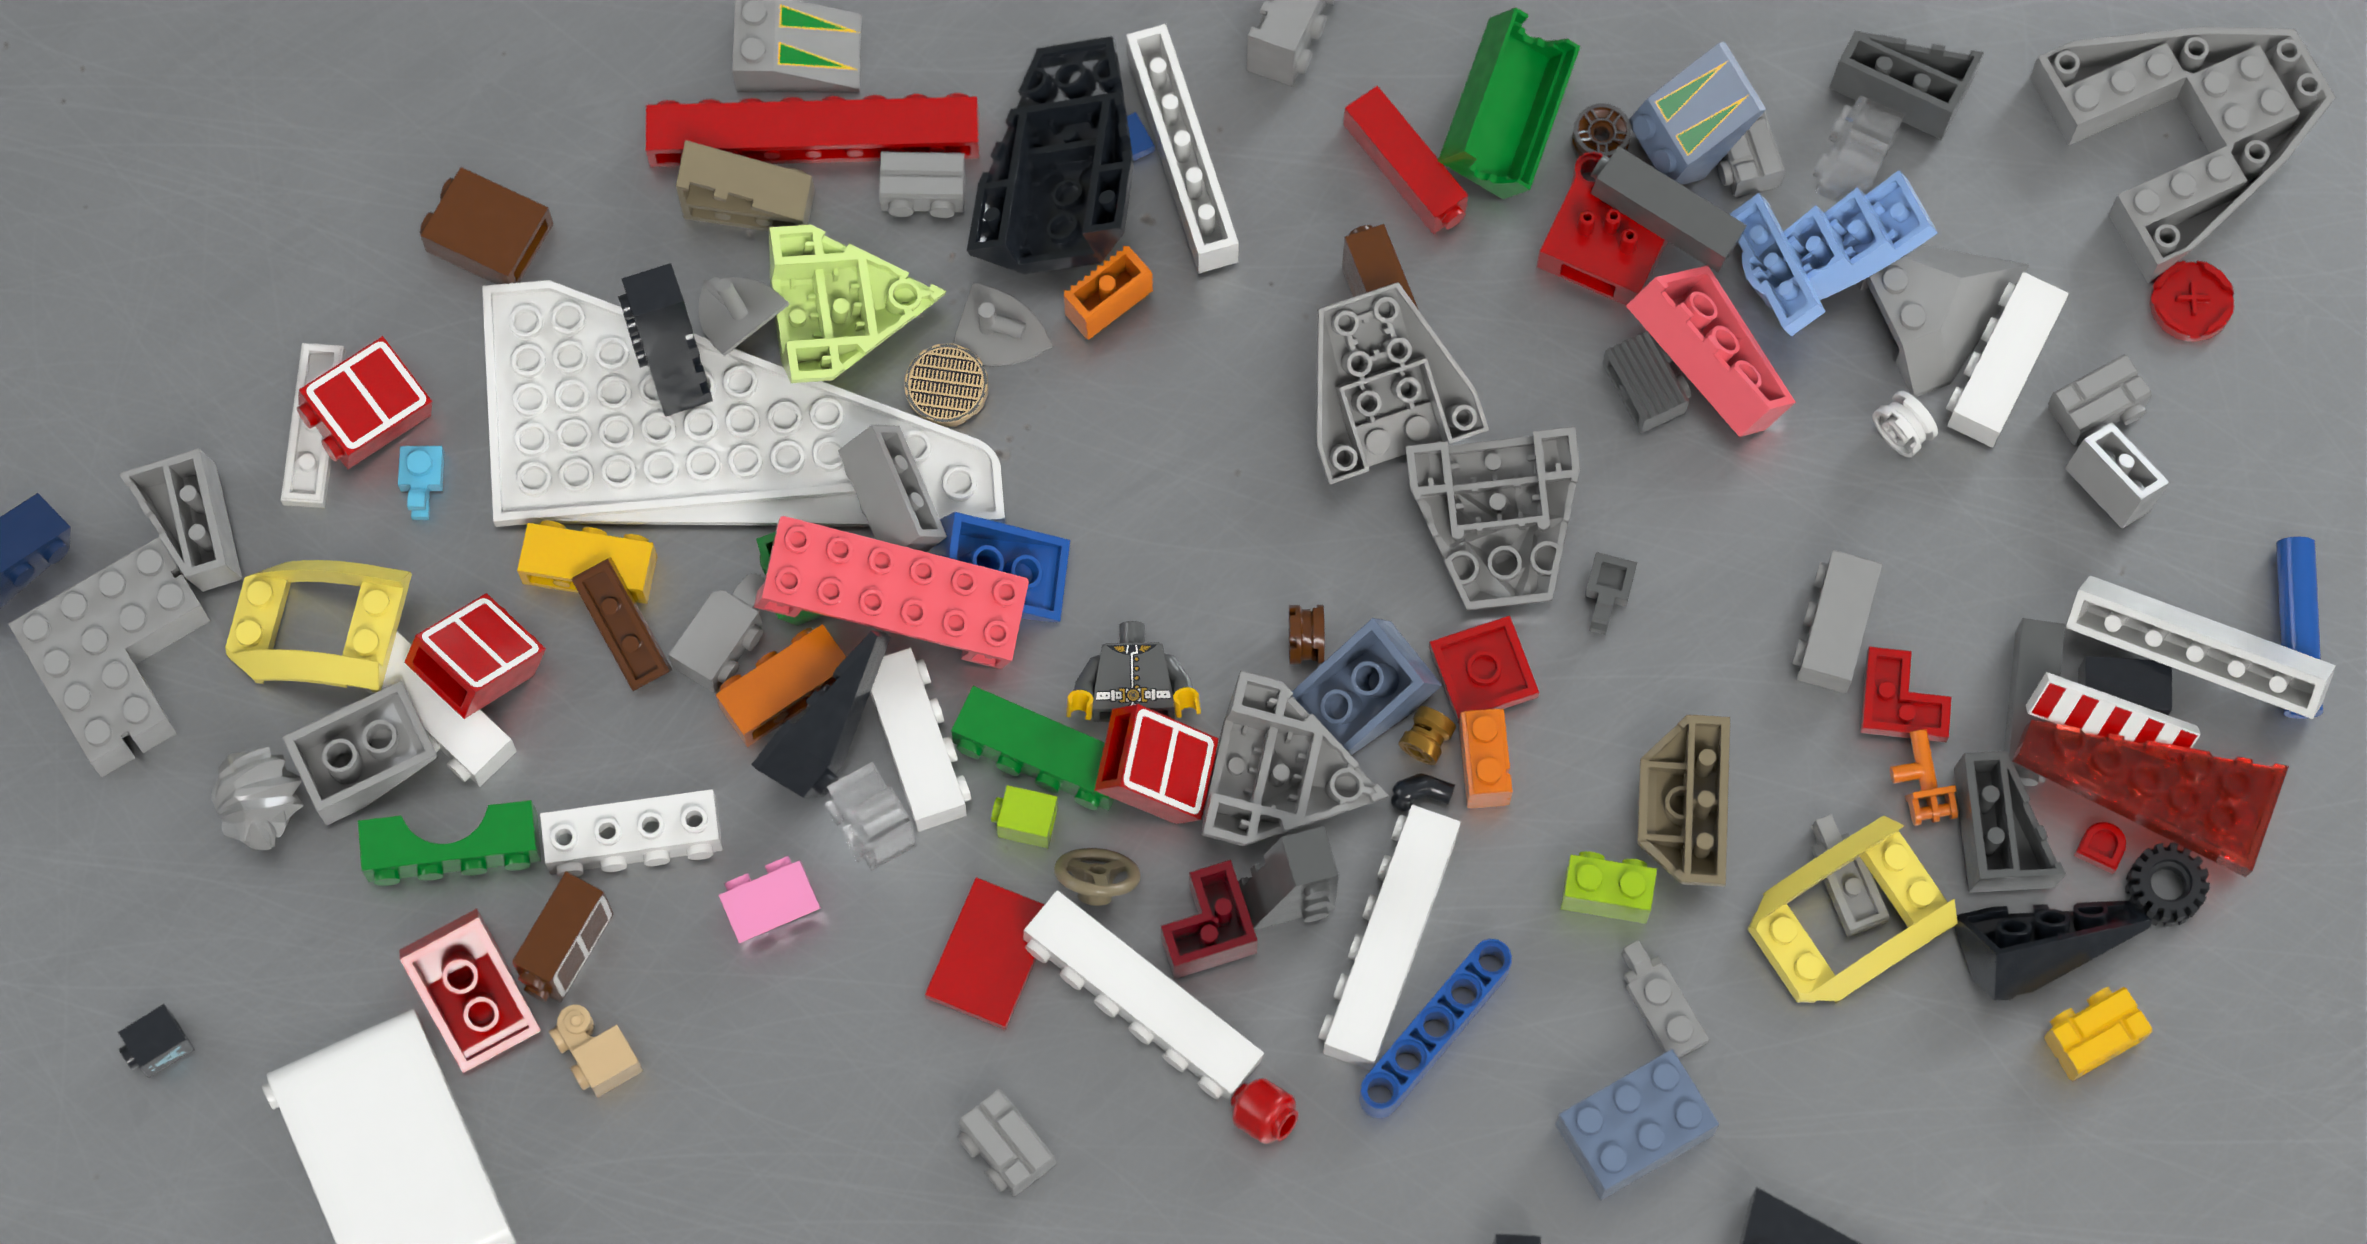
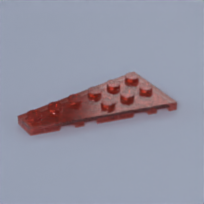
[2012,720,2289,878]

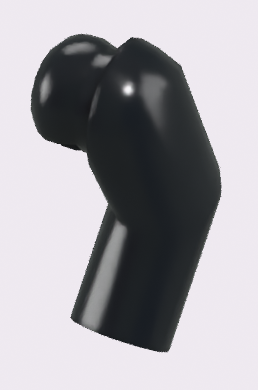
[1391,773,1455,811]

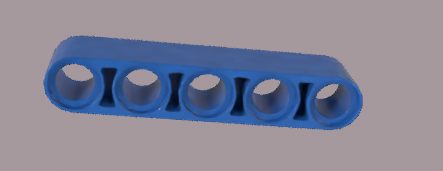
[1359,939,1512,1118]

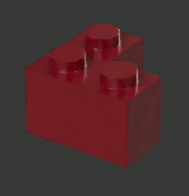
[1161,860,1258,979]

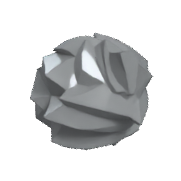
[211,747,304,850]

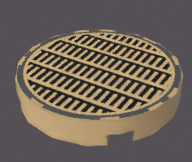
[905,344,988,427]

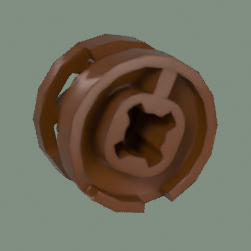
[1289,605,1325,665]

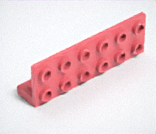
[754,516,1029,669]

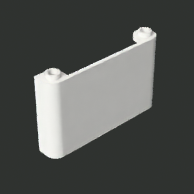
[262,1008,517,1244]

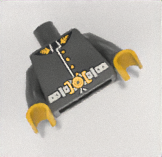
[1066,621,1201,722]

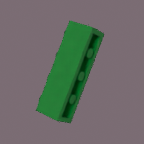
[951,686,1114,811]

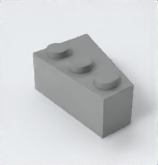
[1247,0,1335,86]
[119,448,242,592]

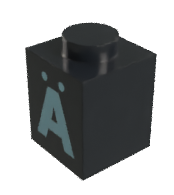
[118,1004,195,1078]

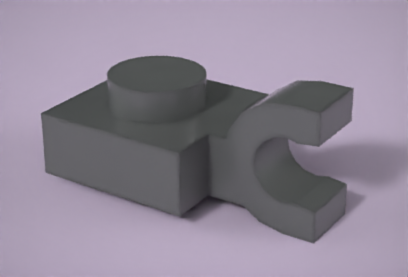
[1585,552,1637,635]

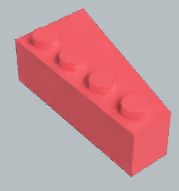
[1626,265,1796,437]

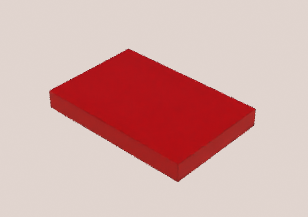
[925,877,1045,1030]

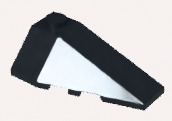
[1954,900,2151,1001]

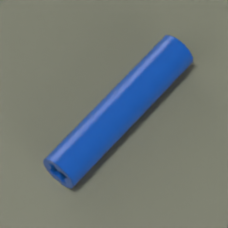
[2276,536,2323,719]

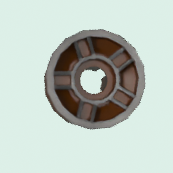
[1571,103,1631,159]

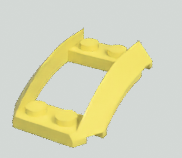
[225,560,412,693]
[1748,815,1958,1003]

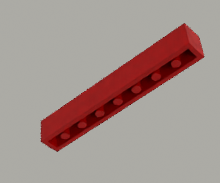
[646,93,980,167]

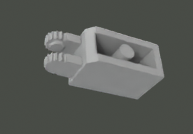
[668,573,765,693]

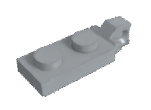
[1811,814,1890,937]
[1621,940,1709,1059]

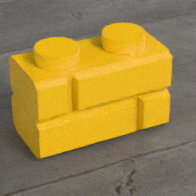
[2044,987,2153,1082]

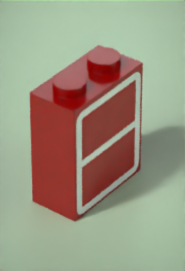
[296,336,432,469]
[404,593,546,719]
[1094,704,1219,824]

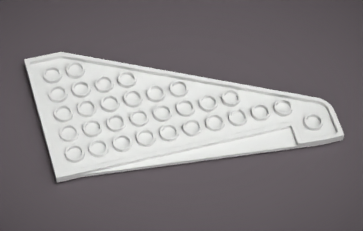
[482,280,1006,527]

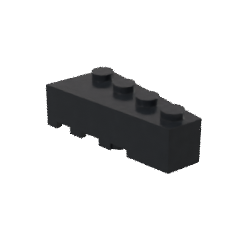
[618,263,713,417]

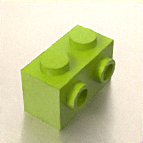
[1560,851,1657,924]

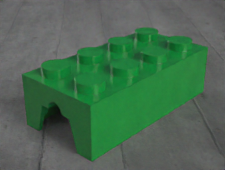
[1438,7,1581,200]

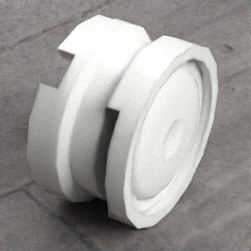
[1872,391,1938,457]

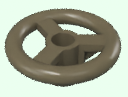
[1054,848,1141,906]

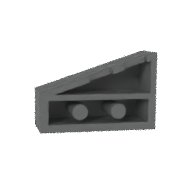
[1829,31,1984,140]
[1954,751,2066,893]
[1238,826,1339,930]

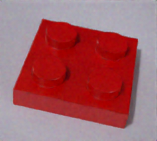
[1429,615,1540,724]

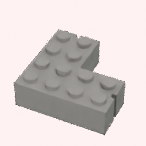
[8,537,210,778]

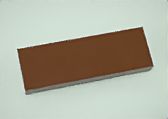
[571,557,672,691]

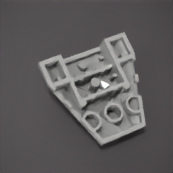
[1406,427,1580,611]

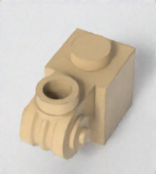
[549,1005,643,1098]

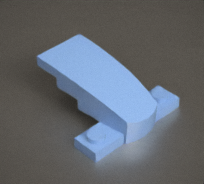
[1729,170,1938,337]

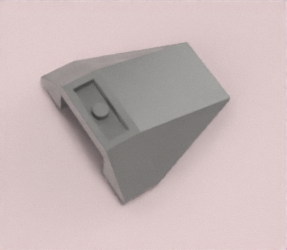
[1316,282,1489,484]

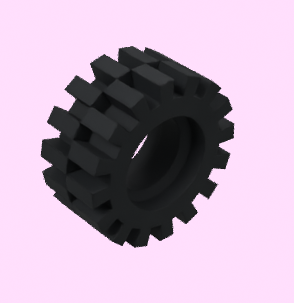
[2125,843,2210,927]

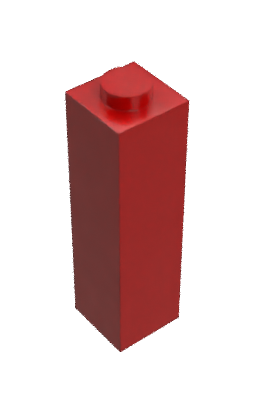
[1343,85,1468,234]

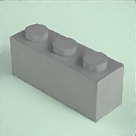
[838,425,947,552]
[1792,550,1883,694]

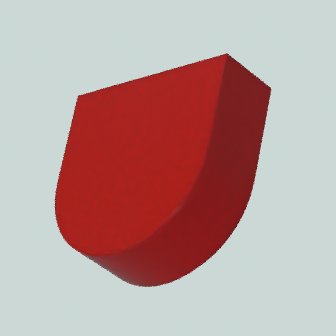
[2074,822,2126,874]

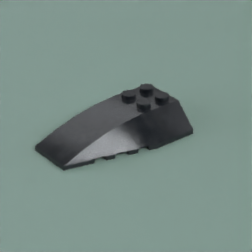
[967,36,1134,274]

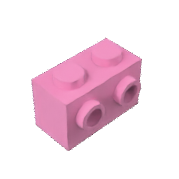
[719,856,821,943]

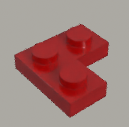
[1860,646,1952,742]

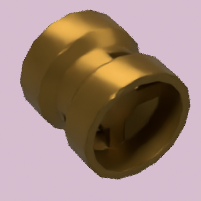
[1398,706,1456,765]

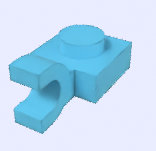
[398,446,445,520]

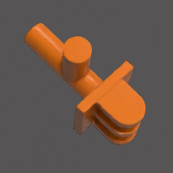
[1890,729,1958,826]

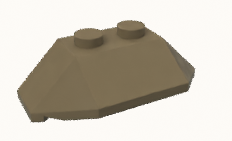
[1637,715,1730,887]

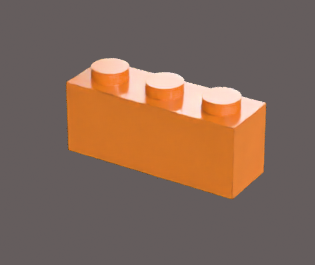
[715,624,846,747]

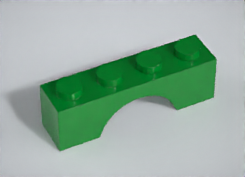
[358,800,541,886]

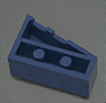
[0,493,71,609]

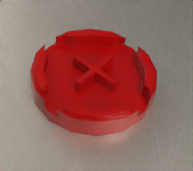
[2149,260,2235,342]

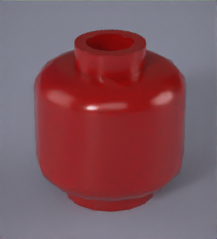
[1231,1078,1298,1144]

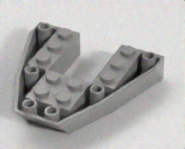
[2030,27,2336,283]

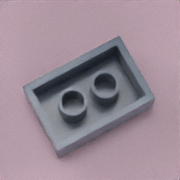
[1555,1049,1719,1200]

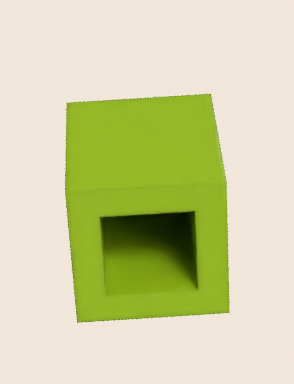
[991,785,1059,849]

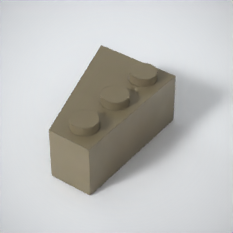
[676,140,815,232]

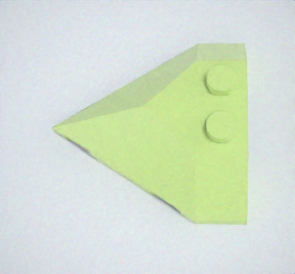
[769,225,946,383]

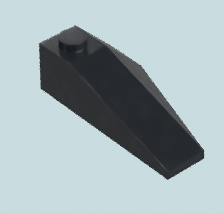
[751,631,891,798]

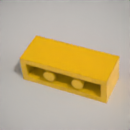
[517,520,658,604]

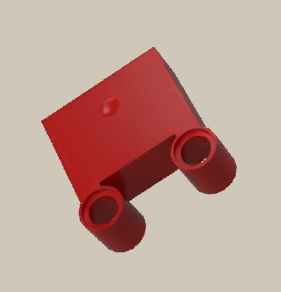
[1537,152,1668,305]

